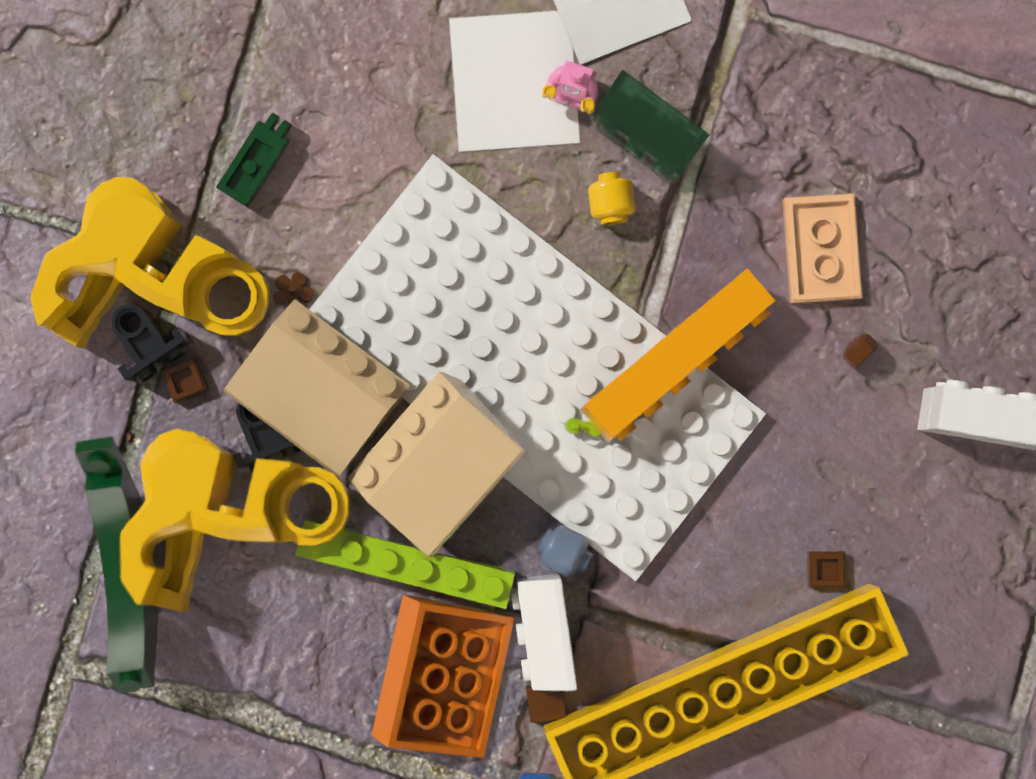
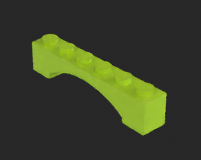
[295,518,515,609]

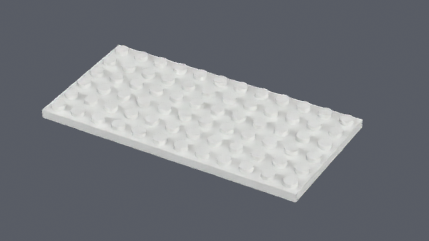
[309,154,766,581]

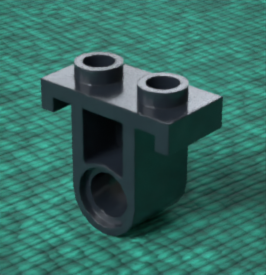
[112,304,193,383]
[233,403,302,472]

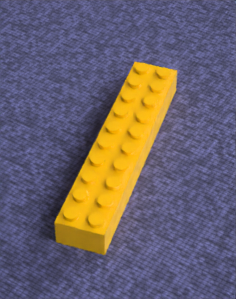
[544,584,909,779]

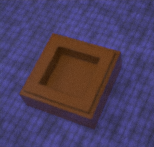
[161,357,209,404]
[807,551,845,587]
[526,685,566,723]

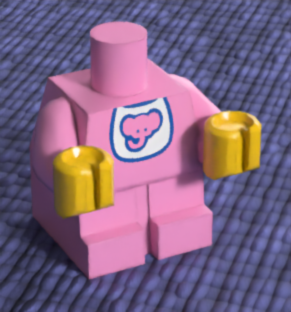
[542,60,598,114]

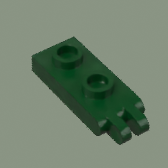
[216,113,292,208]

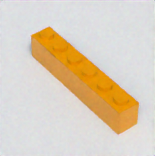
[580,268,775,442]

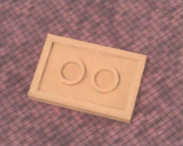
[783,193,863,304]

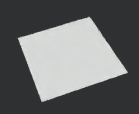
[554,0,692,65]
[449,11,580,152]

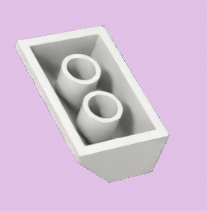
[511,573,577,691]

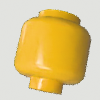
[588,172,636,225]

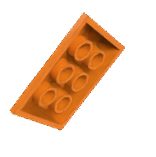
[371,595,515,758]

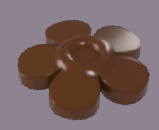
[273,272,314,306]

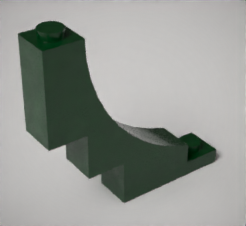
[75,436,158,693]

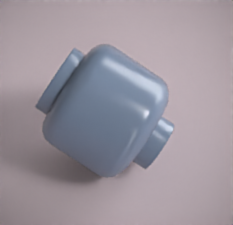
[537,525,593,578]

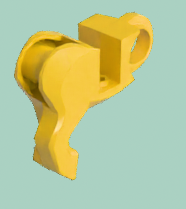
[30,177,270,349]
[120,429,350,612]

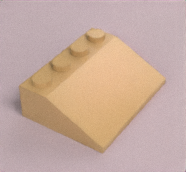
[224,299,409,478]
[347,371,526,557]

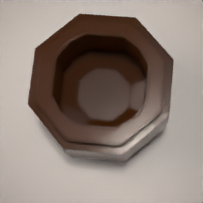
[842,334,878,368]

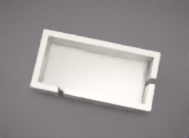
[917,380,1036,451]

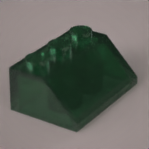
[593,69,710,183]

